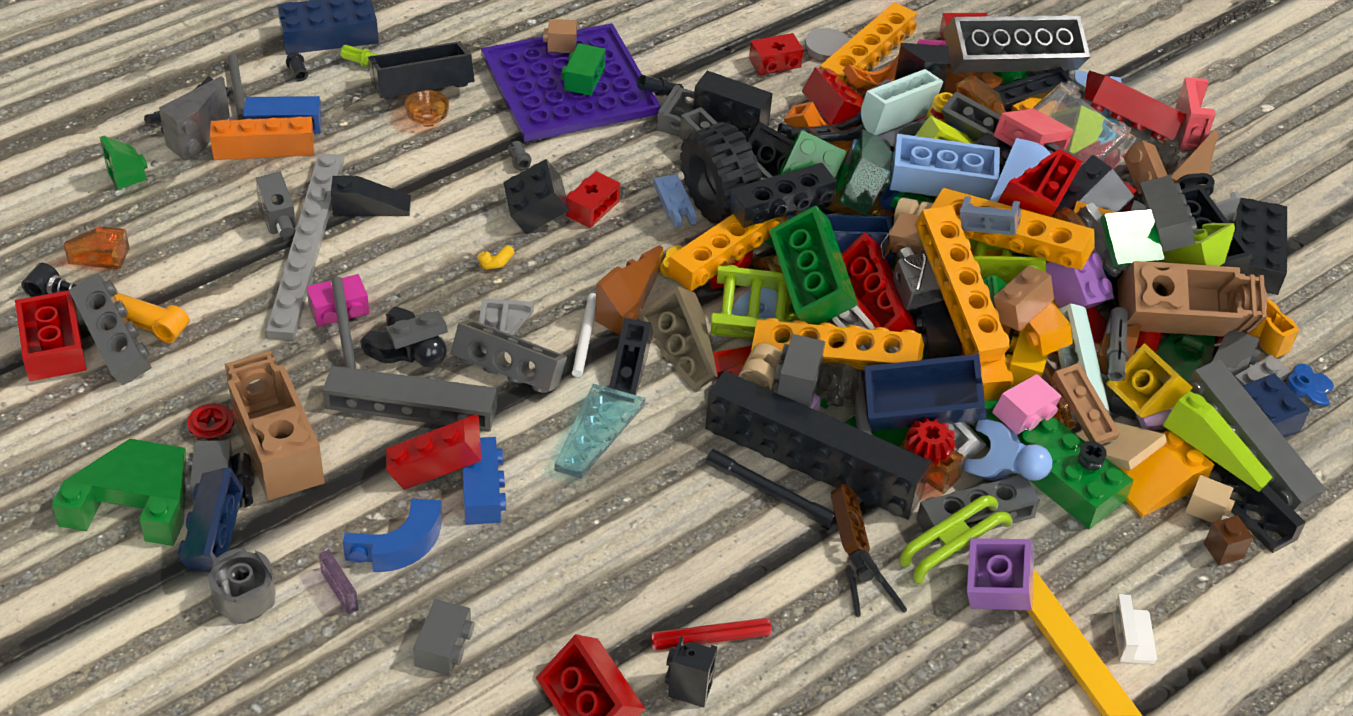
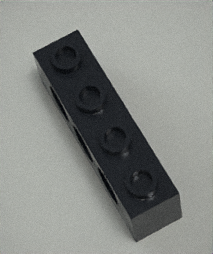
[729,163,837,228]

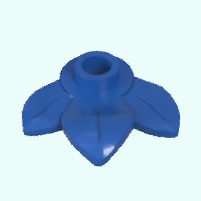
[1286,363,1334,406]

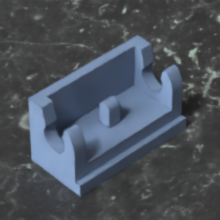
[960,196,1021,236]

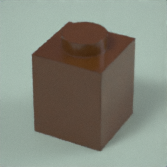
[1204,515,1253,566]

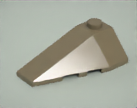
[638,286,718,391]

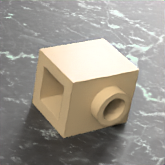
[1185,475,1235,523]

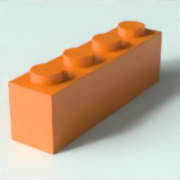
[210,117,314,160]

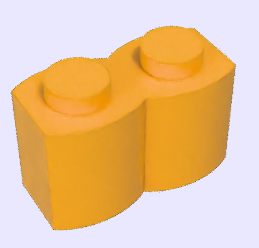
[1244,298,1299,358]

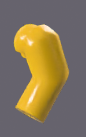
[477,245,515,270]

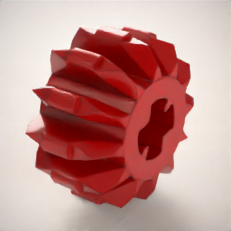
[906,417,956,466]

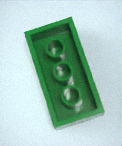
[769,205,858,325]

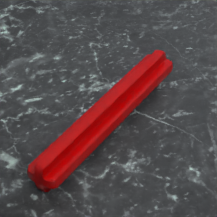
[651,618,772,650]

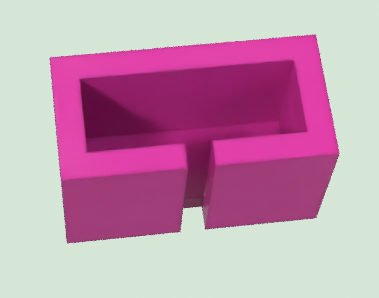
[306,274,369,327]

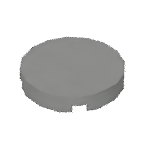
[805,28,850,62]

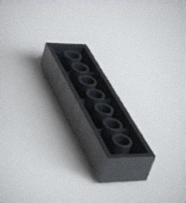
[705,371,931,520]

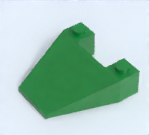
[52,439,186,546]

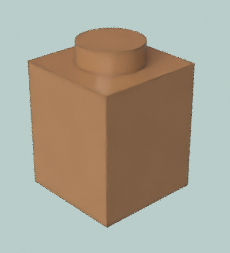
[543,19,577,53]

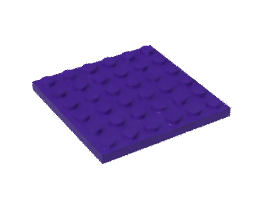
[481,23,661,142]

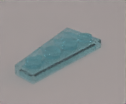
[554,384,645,479]

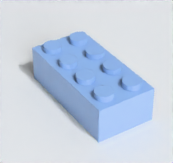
[890,134,1000,200]

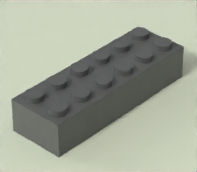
[943,15,1090,73]

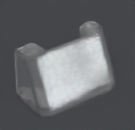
[1032,81,1137,169]

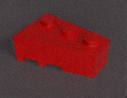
[802,67,864,127]
[998,149,1083,217]

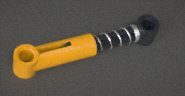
[21,262,190,344]

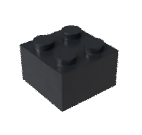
[503,159,570,234]

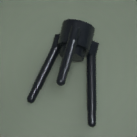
[845,550,907,617]

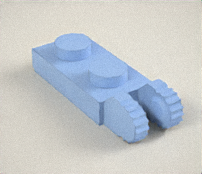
[654,174,697,228]

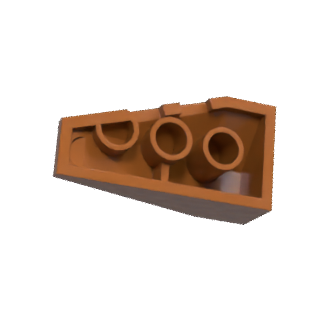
[595,245,663,335]

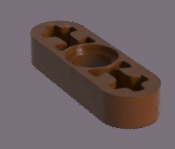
[831,484,870,556]

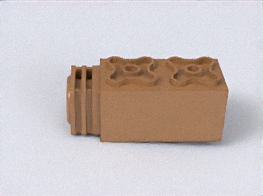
[1117,261,1267,336]
[225,351,325,501]

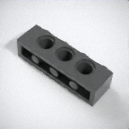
[69,273,152,385]
[450,319,567,393]
[916,475,1040,546]

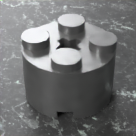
[208,548,276,624]

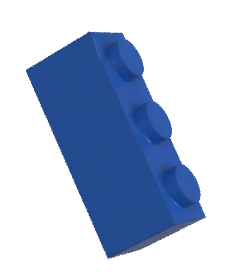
[243,96,322,134]
[463,437,506,525]

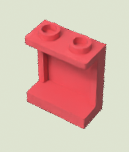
[1175,77,1215,151]
[993,108,1074,150]

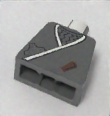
[256,171,295,237]
[893,247,944,310]

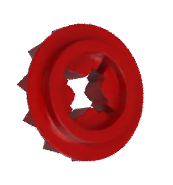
[187,403,235,441]

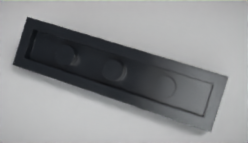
[985,67,1075,115]
[1209,461,1306,553]

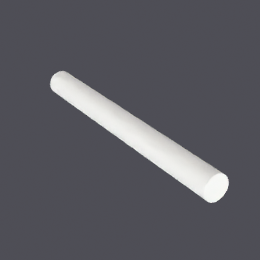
[572,293,596,377]

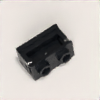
[665,636,717,707]

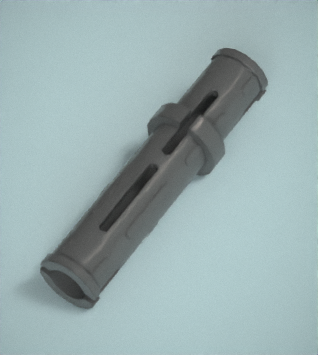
[1106,307,1129,381]

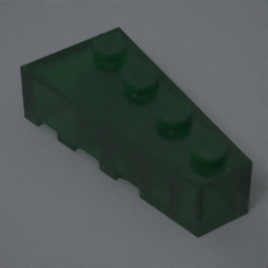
[839,130,892,216]

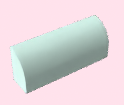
[861,69,943,137]
[1057,303,1110,416]

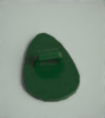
[1156,333,1215,381]

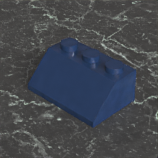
[178,468,244,572]

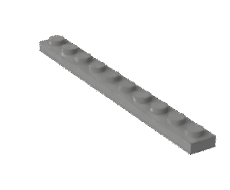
[266,153,344,341]

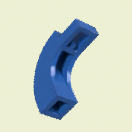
[343,499,442,572]

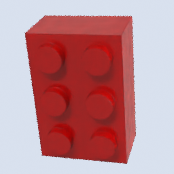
[15,290,87,382]

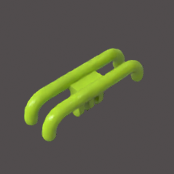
[900,495,1013,584]

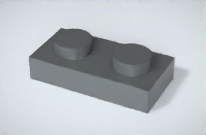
[386,310,448,349]

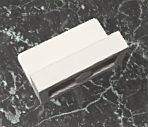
[1112,594,1157,664]

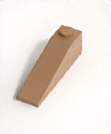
[1171,130,1218,185]

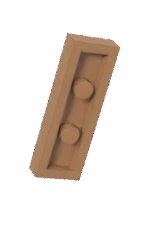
[1052,363,1120,444]

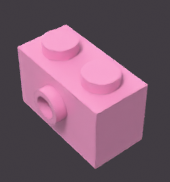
[992,374,1062,435]

